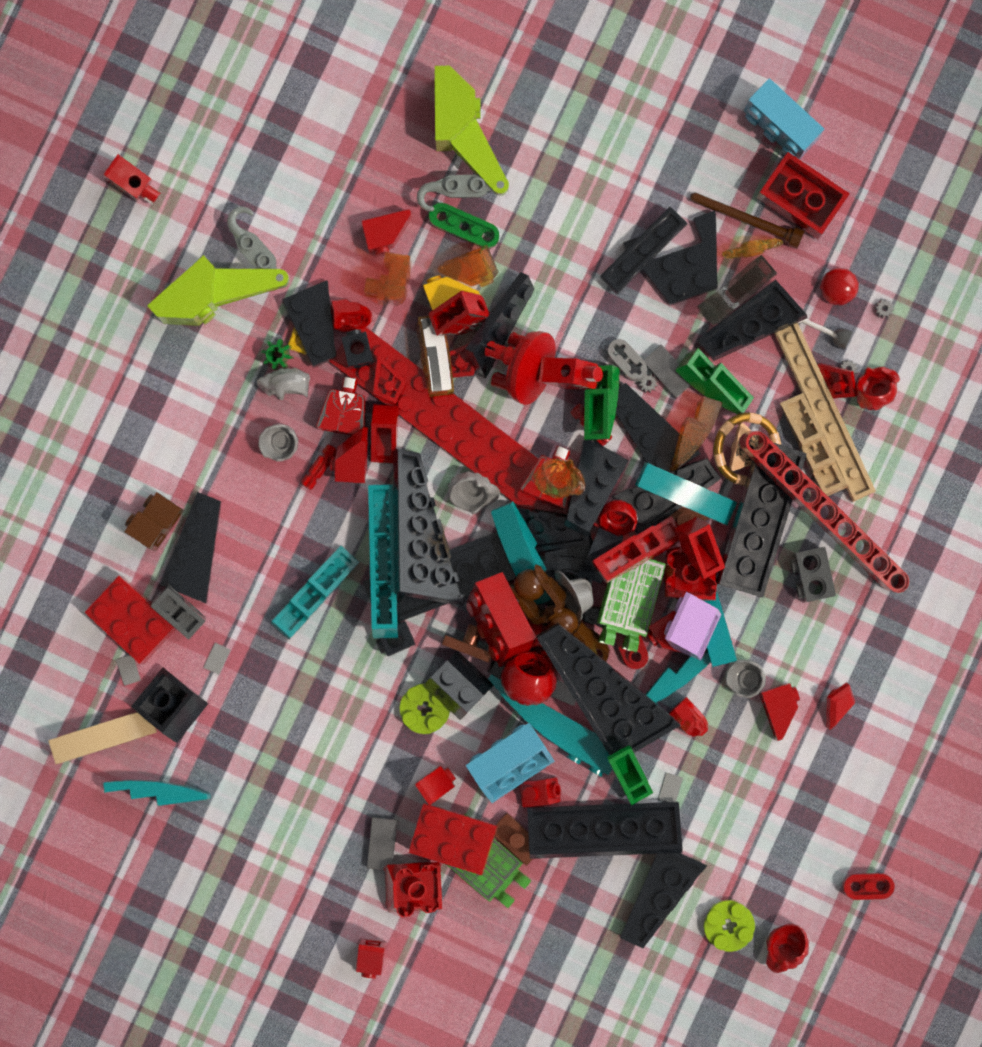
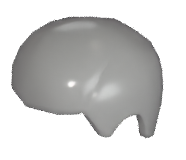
[258,423,299,462]
[726,659,766,698]

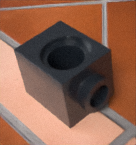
[341,329,374,370]
[376,621,416,657]

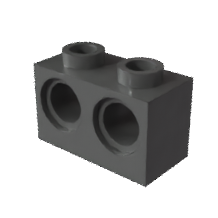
[790,547,836,603]
[151,584,206,640]

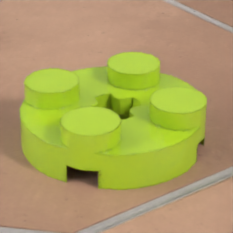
[400,684,450,734]
[703,900,755,952]

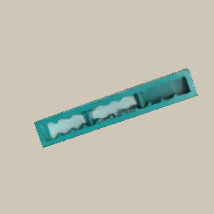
[368,484,398,638]
[488,675,612,777]

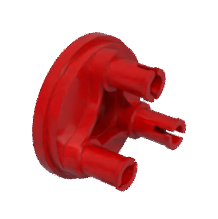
[485,331,556,405]

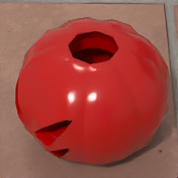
[501,652,557,706]

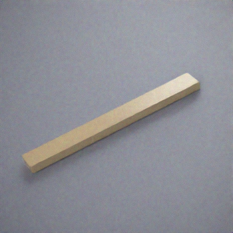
[774,323,876,502]

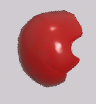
[820,268,859,306]
[599,500,637,535]

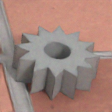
[875,299,895,318]
[839,359,858,377]
[639,374,658,393]

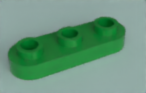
[429,203,500,249]

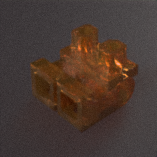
[364,252,412,306]

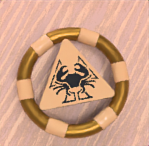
[713,412,781,486]

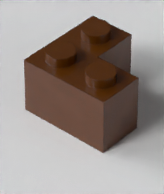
[124,492,185,551]

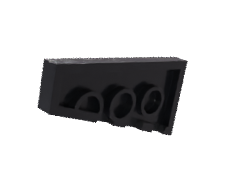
[465,272,534,379]
[697,280,808,361]
[616,383,701,472]
[564,439,629,537]
[610,458,721,535]
[160,492,222,604]
[620,853,707,948]

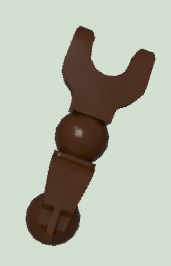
[509,564,610,661]

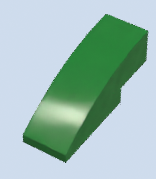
[675,348,754,414]
[584,365,620,440]
[607,745,653,805]

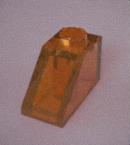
[438,245,499,287]

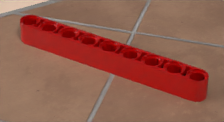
[739,431,910,593]

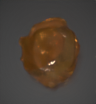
[533,458,585,499]

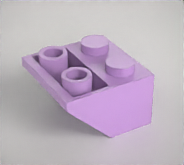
[664,592,721,660]

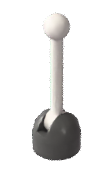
[798,319,853,350]

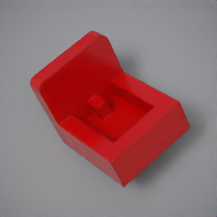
[520,777,561,807]

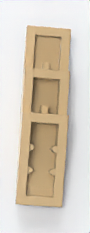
[780,393,847,496]
[48,712,157,764]

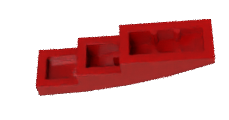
[592,516,679,583]

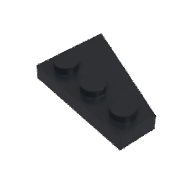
[282,280,336,368]

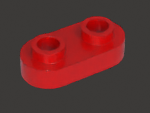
[615,632,649,669]
[843,873,895,900]

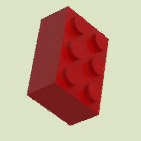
[757,152,850,240]
[466,572,536,667]
[84,575,176,664]
[408,803,498,875]

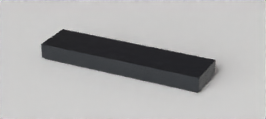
[599,206,688,295]

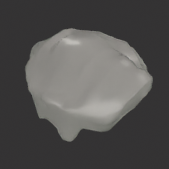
[257,368,310,400]
[448,472,500,514]

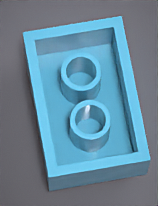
[743,78,825,159]
[465,723,555,803]

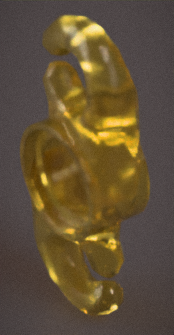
[722,238,783,259]

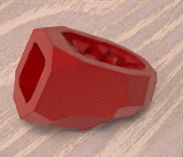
[331,299,373,332]
[669,697,708,737]

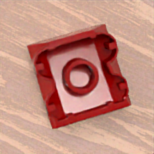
[665,547,717,601]
[384,862,442,917]

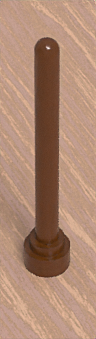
[690,192,805,249]

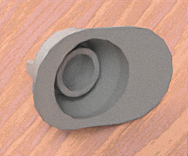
[555,571,593,622]

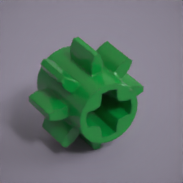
[261,339,294,370]

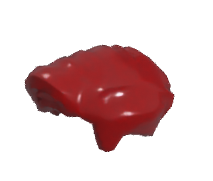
[856,367,900,411]
[766,923,809,973]

